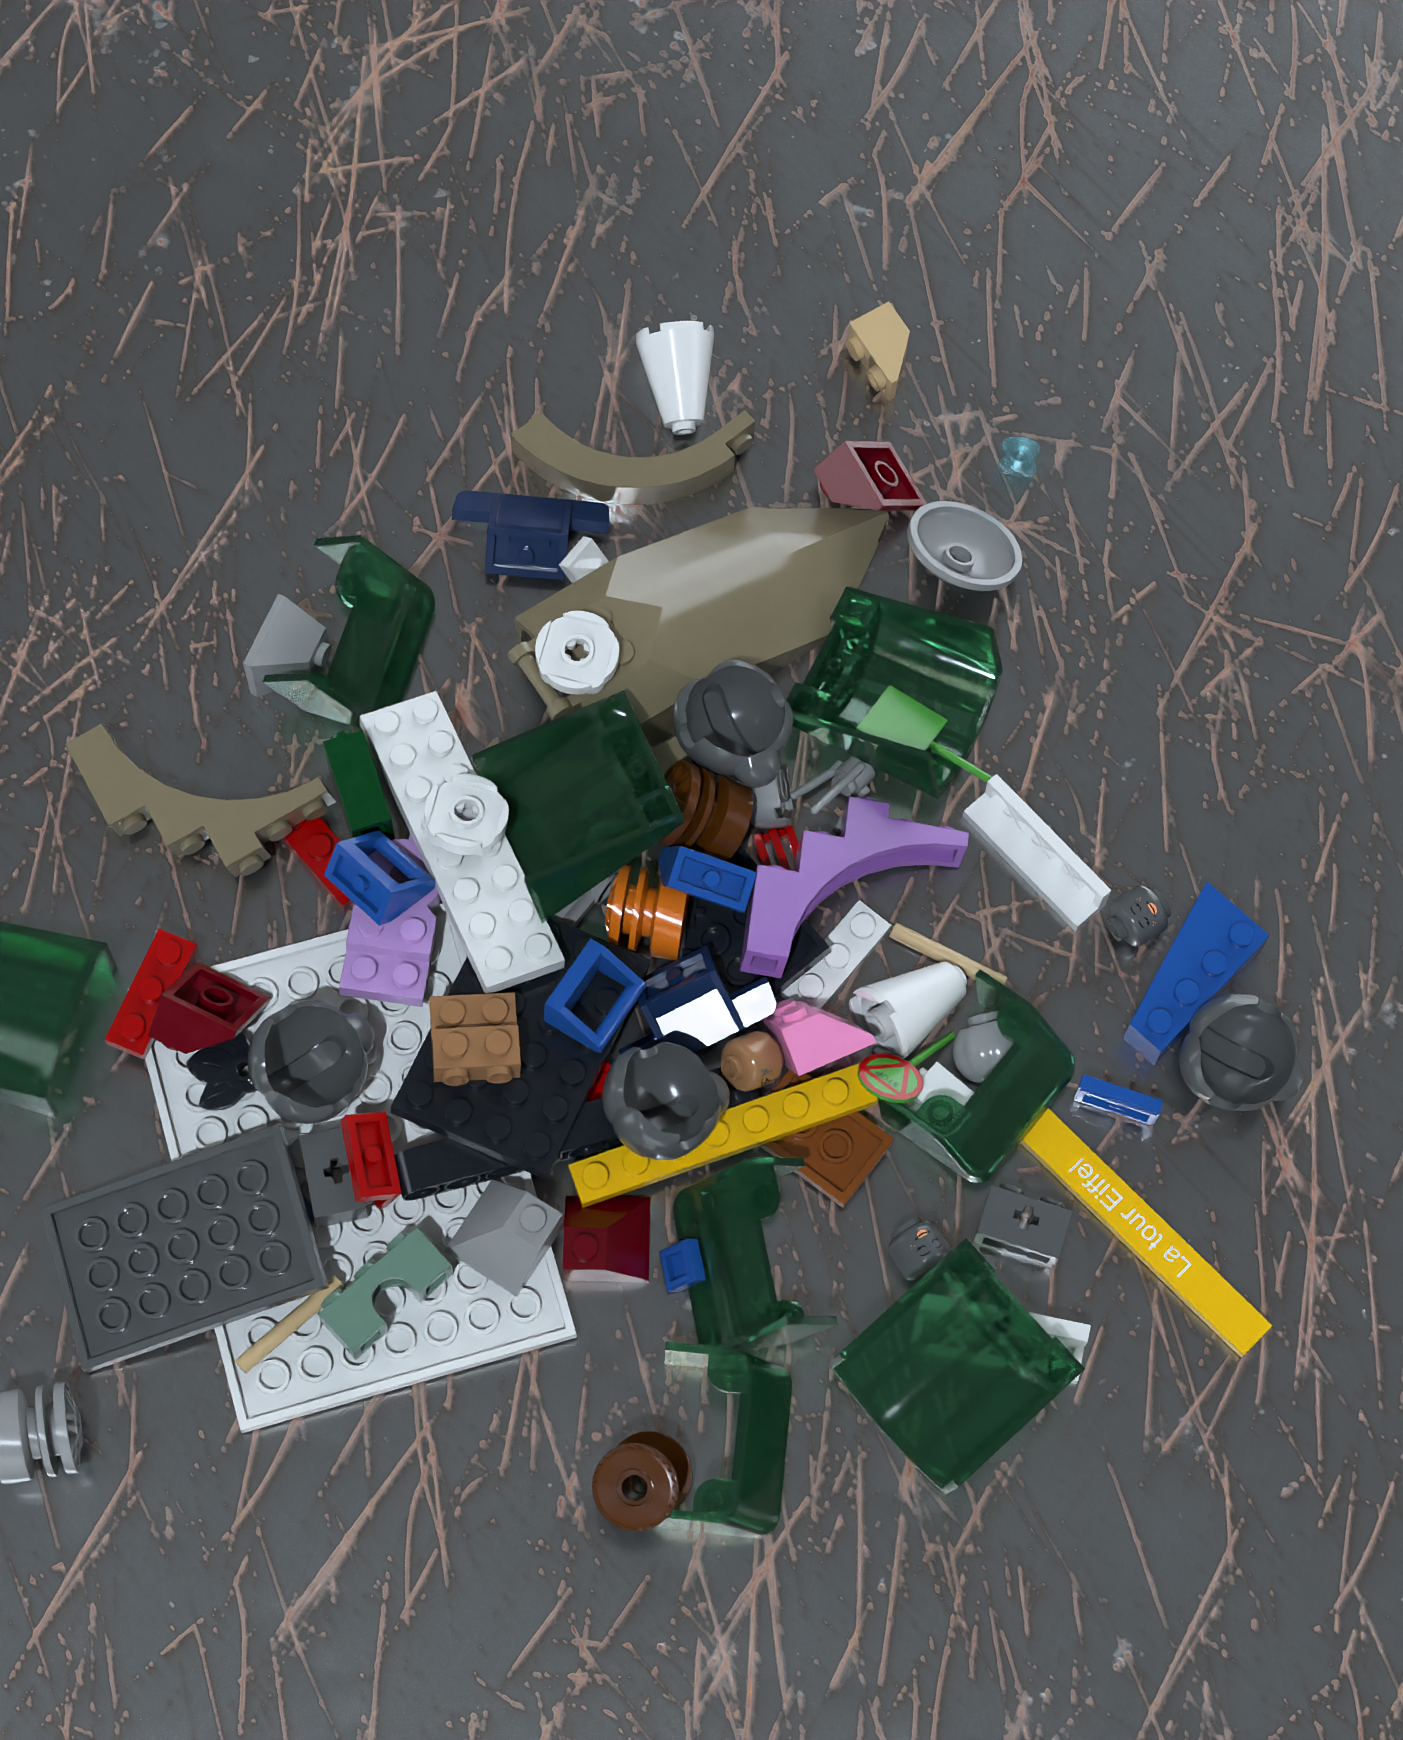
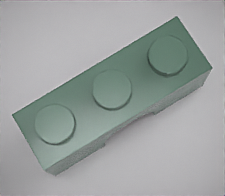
[318,1227,453,1360]

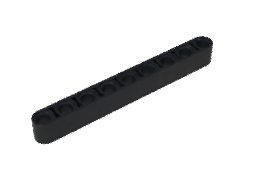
[394,1067,762,1201]

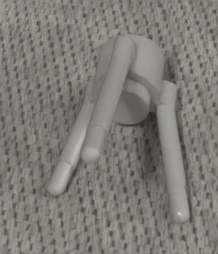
[790,754,875,836]

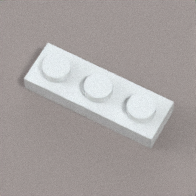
[780,900,891,1010]

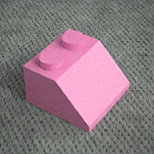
[763,999,876,1076]

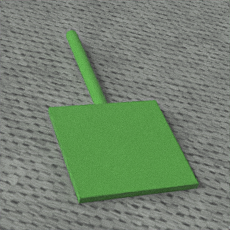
[856,685,992,783]

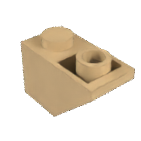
[846,301,910,401]

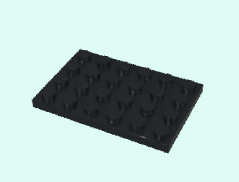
[391,914,651,1180]

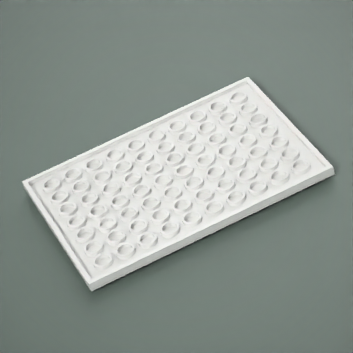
[127,903,577,1433]

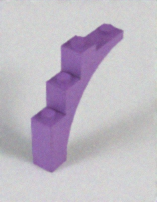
[740,796,969,978]

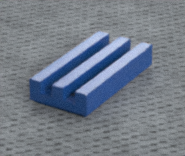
[1074,1074,1164,1126]

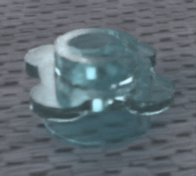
[998,437,1041,477]

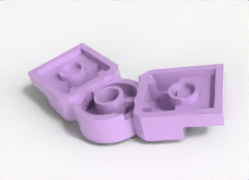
[339,827,527,1007]

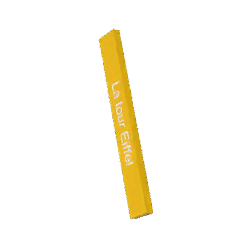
[996,1087,1273,1358]

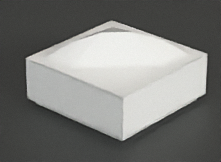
[559,536,609,583]

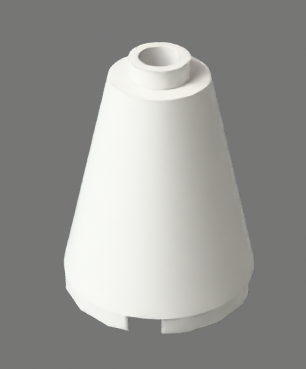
[636,321,714,435]
[849,962,967,1059]

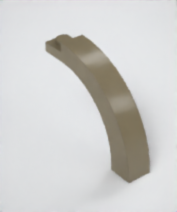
[511,410,755,505]

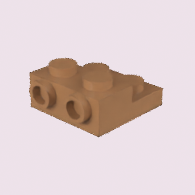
[429,992,521,1086]

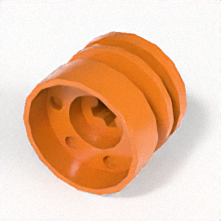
[605,864,689,960]

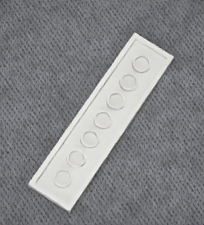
[360,691,565,994]

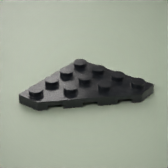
[682,845,831,1057]

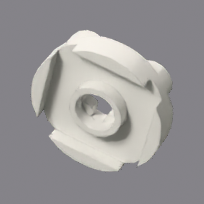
[535,611,619,695]
[424,774,509,856]

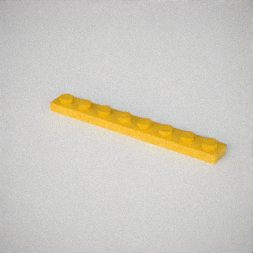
[568,1063,886,1208]

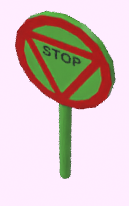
[857,1032,955,1103]

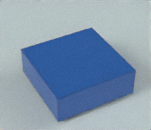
[659,1239,706,1292]

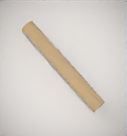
[889,923,1008,992]
[235,1275,345,1374]

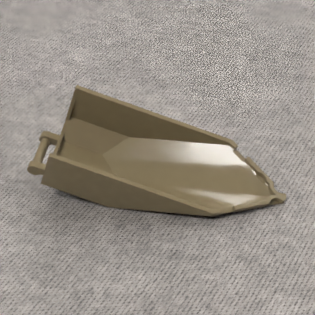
[508,507,889,762]

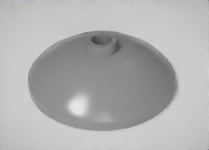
[907,501,1023,592]

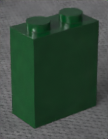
[323,730,395,840]

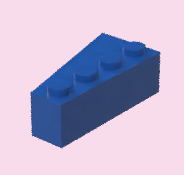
[1123,881,1270,1065]

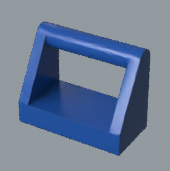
[324,830,436,926]
[659,846,757,913]
[543,938,646,1053]

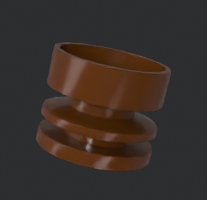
[647,760,753,861]

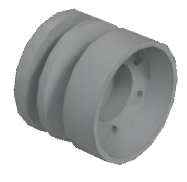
[0,1381,83,1485]

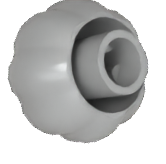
[952,1011,1030,1091]

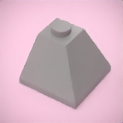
[243,594,332,697]
[445,1179,564,1297]

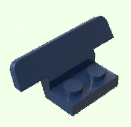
[452,491,609,580]
[619,945,777,1054]

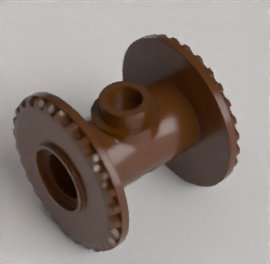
[592,1431,693,1531]

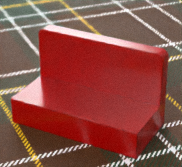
[340,1111,401,1208]

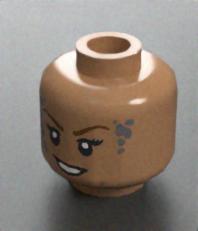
[721,1031,784,1092]

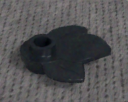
[186,1033,258,1111]

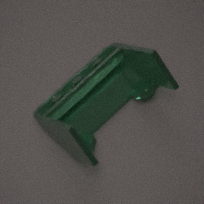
[263,535,435,728]
[877,969,1075,1183]
[673,1157,838,1356]
[654,1341,792,1538]

